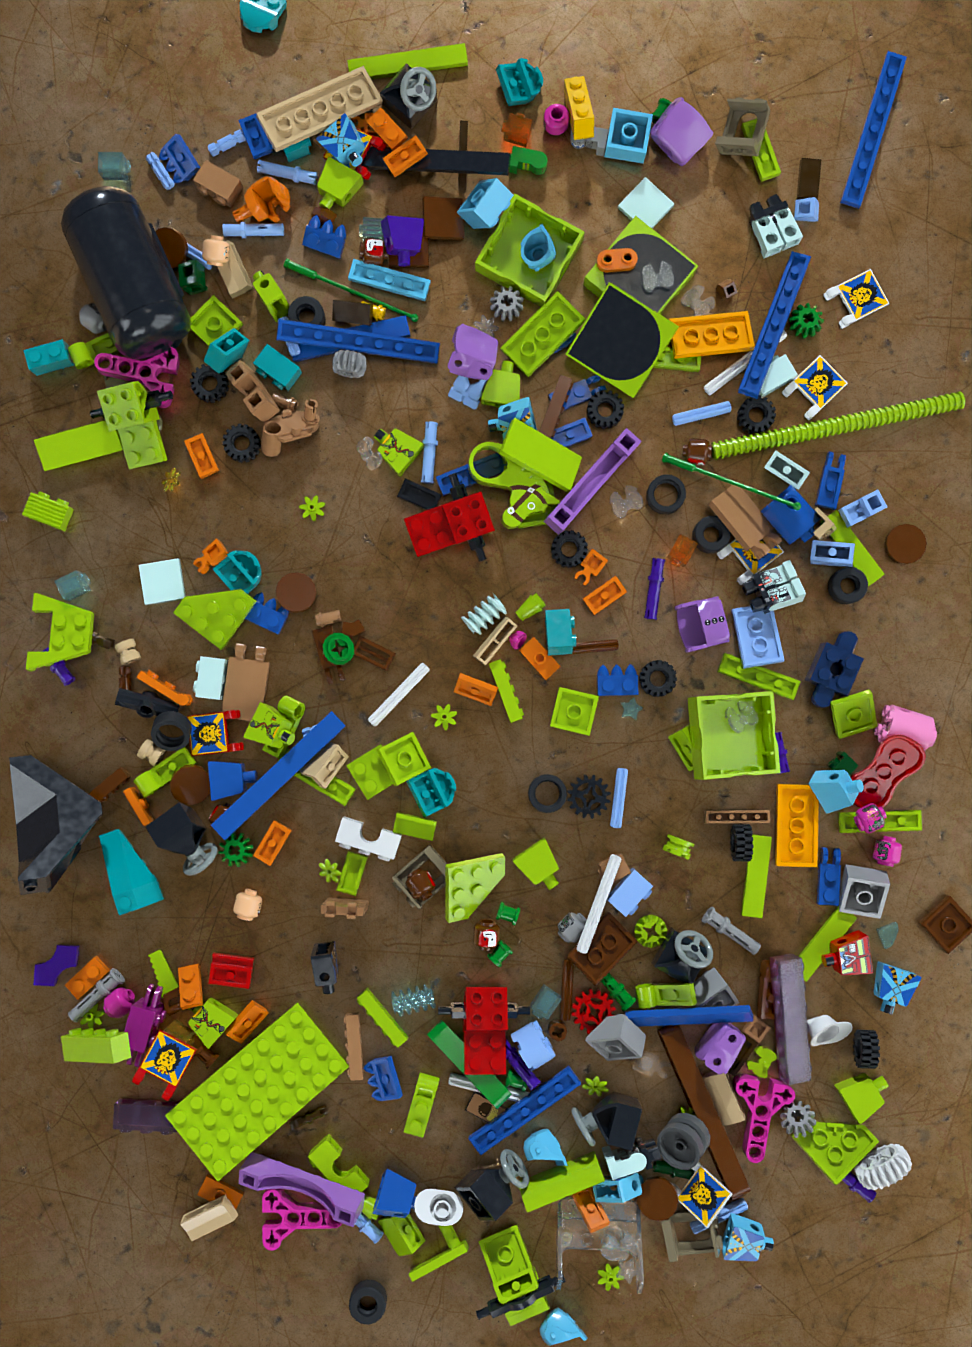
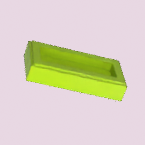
[336,851,368,896]

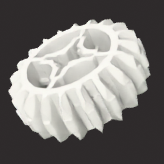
[854,1144,912,1190]

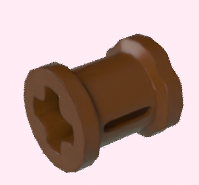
[548,1018,567,1042]
[194,1043,220,1069]

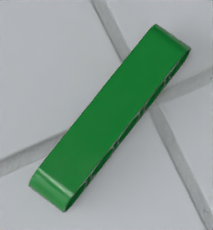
[427,1020,512,1110]

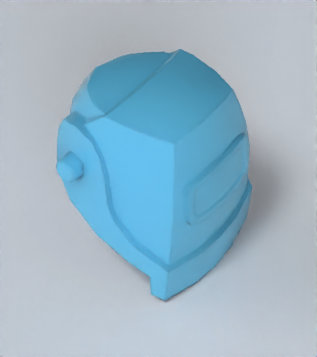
[520,224,556,272]
[523,1128,568,1166]
[539,1307,588,1346]

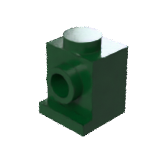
[178,260,208,295]
[827,751,859,776]

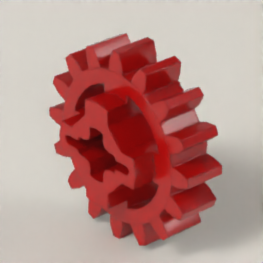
[571,988,616,1034]

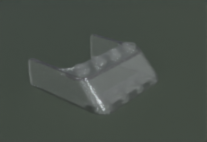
[556,1197,644,1294]

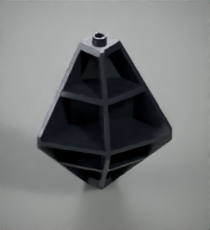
[9,755,102,895]

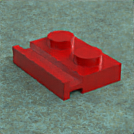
[208,952,254,989]

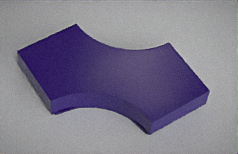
[33,944,79,986]

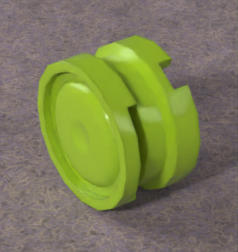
[662,834,695,860]

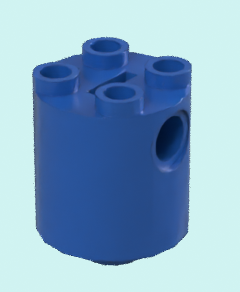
[761,485,821,545]

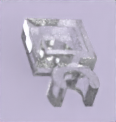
[632,1050,671,1078]

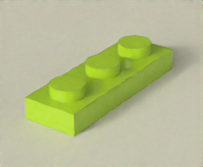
[741,118,781,182]

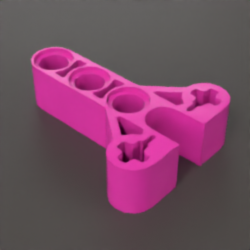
[94,347,180,408]
[732,1073,795,1163]
[262,1188,342,1251]

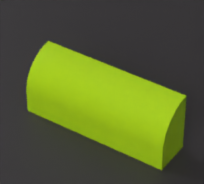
[34,420,123,471]
[519,1151,605,1213]

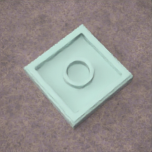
[618,177,674,229]
[139,558,186,605]

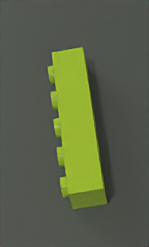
[489,659,524,723]
[357,987,408,1048]

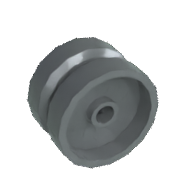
[657,1113,710,1170]

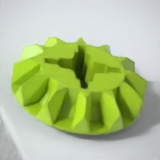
[634,915,667,948]

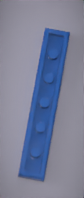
[292,315,411,362]
[625,1005,753,1027]
[468,1066,581,1156]

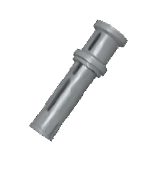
[702,907,761,955]
[68,968,125,1022]

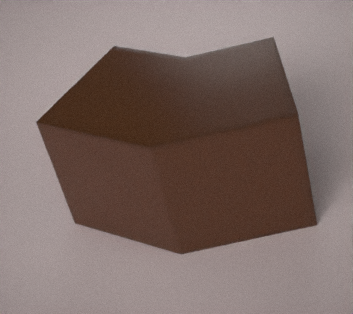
[311,207,337,226]
[716,278,738,299]
[341,619,366,637]

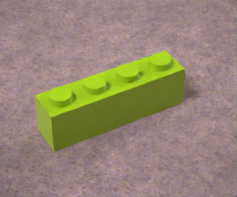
[61,1028,131,1064]

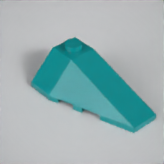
[99,829,164,916]

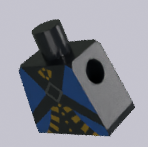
[310,941,339,994]

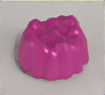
[509,631,527,650]

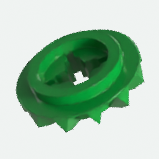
[322,633,354,665]

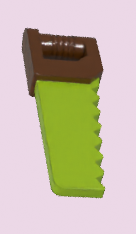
[148,950,188,1016]

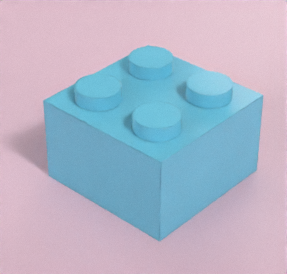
[604,108,653,164]
[457,178,514,229]

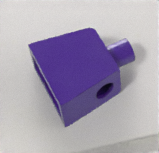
[381,215,424,267]

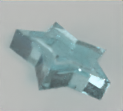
[621,697,643,720]

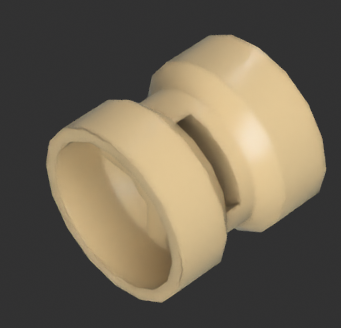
[114,639,141,665]
[137,739,166,767]

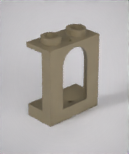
[715,97,771,156]
[392,844,447,909]
[661,1210,723,1262]

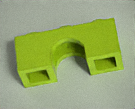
[308,1134,370,1192]

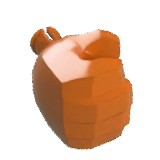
[232,176,291,223]

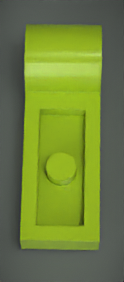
[68,333,119,369]
[262,695,305,759]
[133,747,196,798]
[635,983,697,1009]
[404,1072,440,1138]

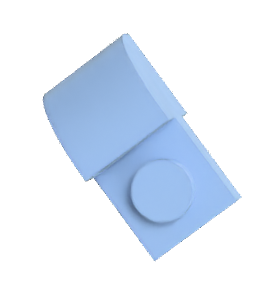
[838,490,887,528]

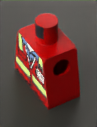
[821,930,873,975]

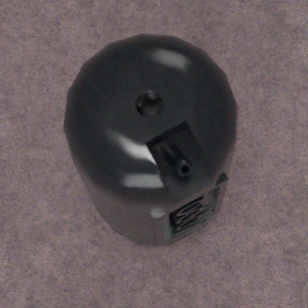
[61,186,191,360]

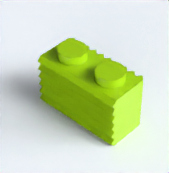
[22,491,74,531]

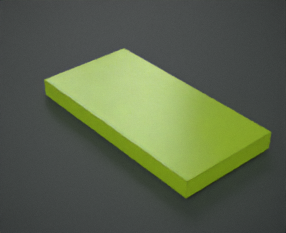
[500,291,586,378]
[499,418,582,493]

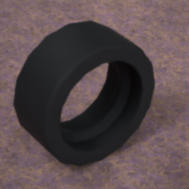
[646,475,686,514]
[151,711,192,751]
[528,774,567,813]

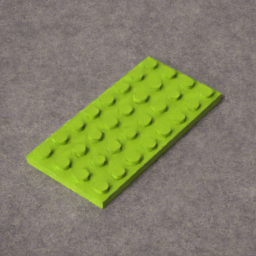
[165,1002,349,1181]

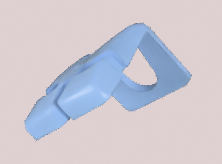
[448,375,487,410]

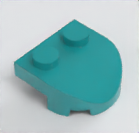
[240,0,287,33]
[496,58,543,106]
[213,550,262,594]
[406,768,456,818]

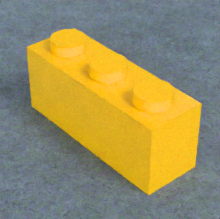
[564,76,594,140]

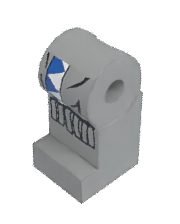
[570,127,609,156]

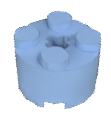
[511,1020,556,1071]

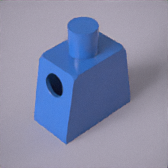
[208,761,257,801]
[372,1169,417,1218]

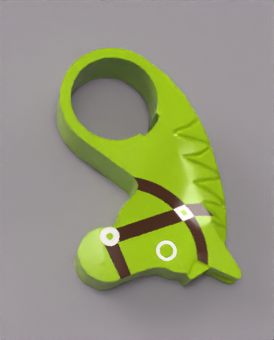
[468,442,560,529]

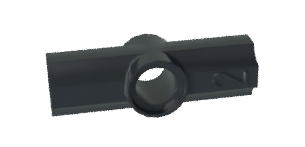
[115,688,180,718]

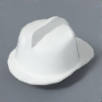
[806,1015,853,1046]
[414,1189,463,1226]

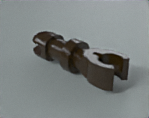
[92,632,115,649]
[289,1105,329,1130]

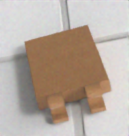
[708,485,782,560]
[221,643,270,721]
[321,897,369,919]

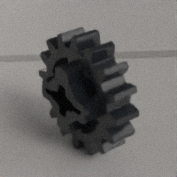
[567,774,611,819]

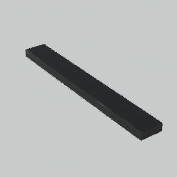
[360,147,511,176]

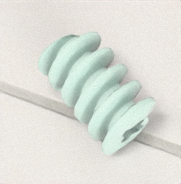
[461,593,507,635]

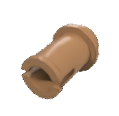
[272,392,298,412]
[315,610,342,628]

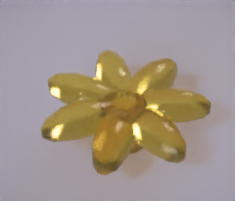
[161,467,181,492]

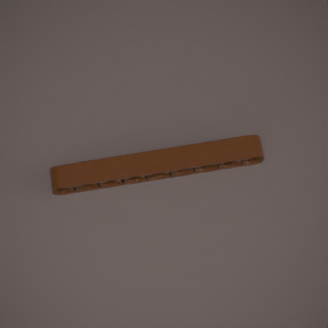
[657,1025,751,1201]

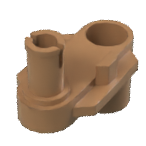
[261,399,320,457]

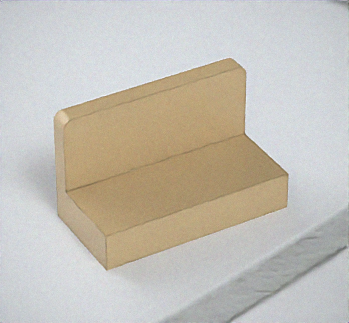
[813,507,837,541]
[300,742,349,789]

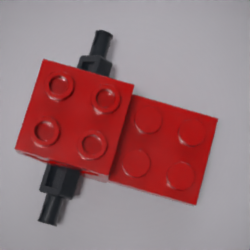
[404,473,495,562]
[438,987,530,1075]

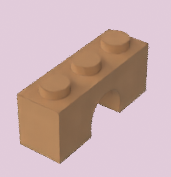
[226,360,280,423]

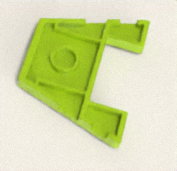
[26,593,94,671]

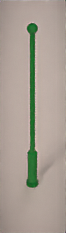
[283,258,419,322]
[662,453,801,510]

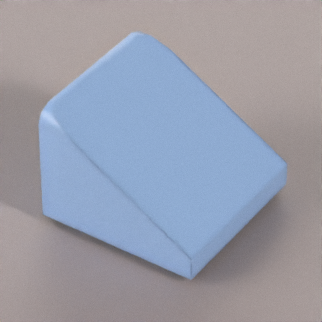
[794,197,819,222]

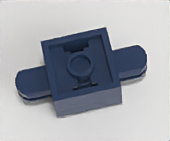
[805,631,864,707]

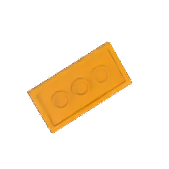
[669,311,755,359]
[775,784,819,867]

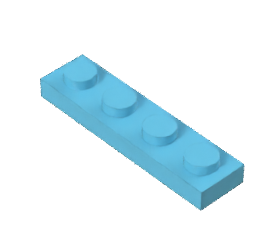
[348,259,431,301]

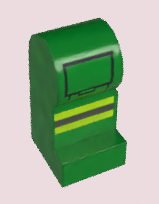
[509,146,548,175]

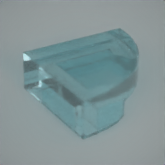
[876,922,899,949]

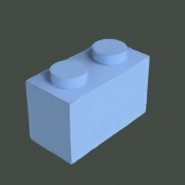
[810,540,855,567]
[607,868,653,917]

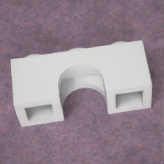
[335,816,402,861]

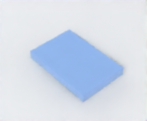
[731,606,785,669]

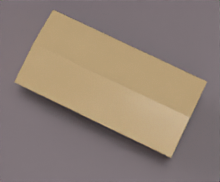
[217,240,254,299]
[473,617,517,665]
[702,1071,746,1126]
[180,1195,238,1241]

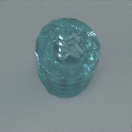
[391,984,436,1017]

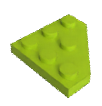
[173,589,257,650]
[445,853,505,923]
[790,1122,879,1185]

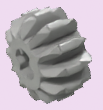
[490,286,523,322]
[332,350,367,379]
[780,1101,816,1138]

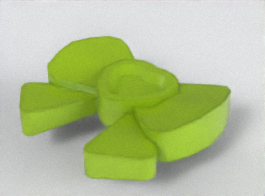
[746,1045,777,1078]

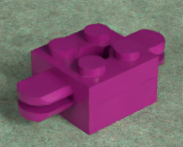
[124,983,167,1068]

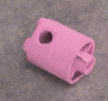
[874,705,937,750]

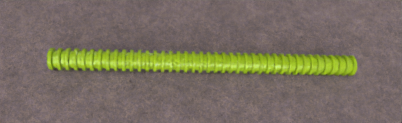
[711,391,965,460]

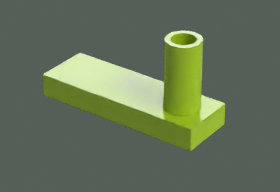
[409,1225,469,1282]

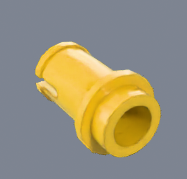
[361,301,386,321]

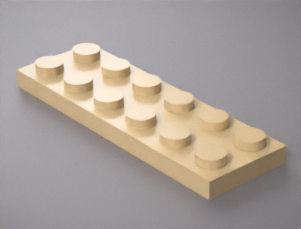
[256,66,383,152]

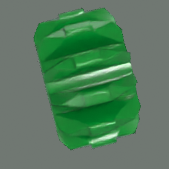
[788,303,824,339]
[218,832,254,867]

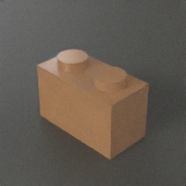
[193,160,243,208]

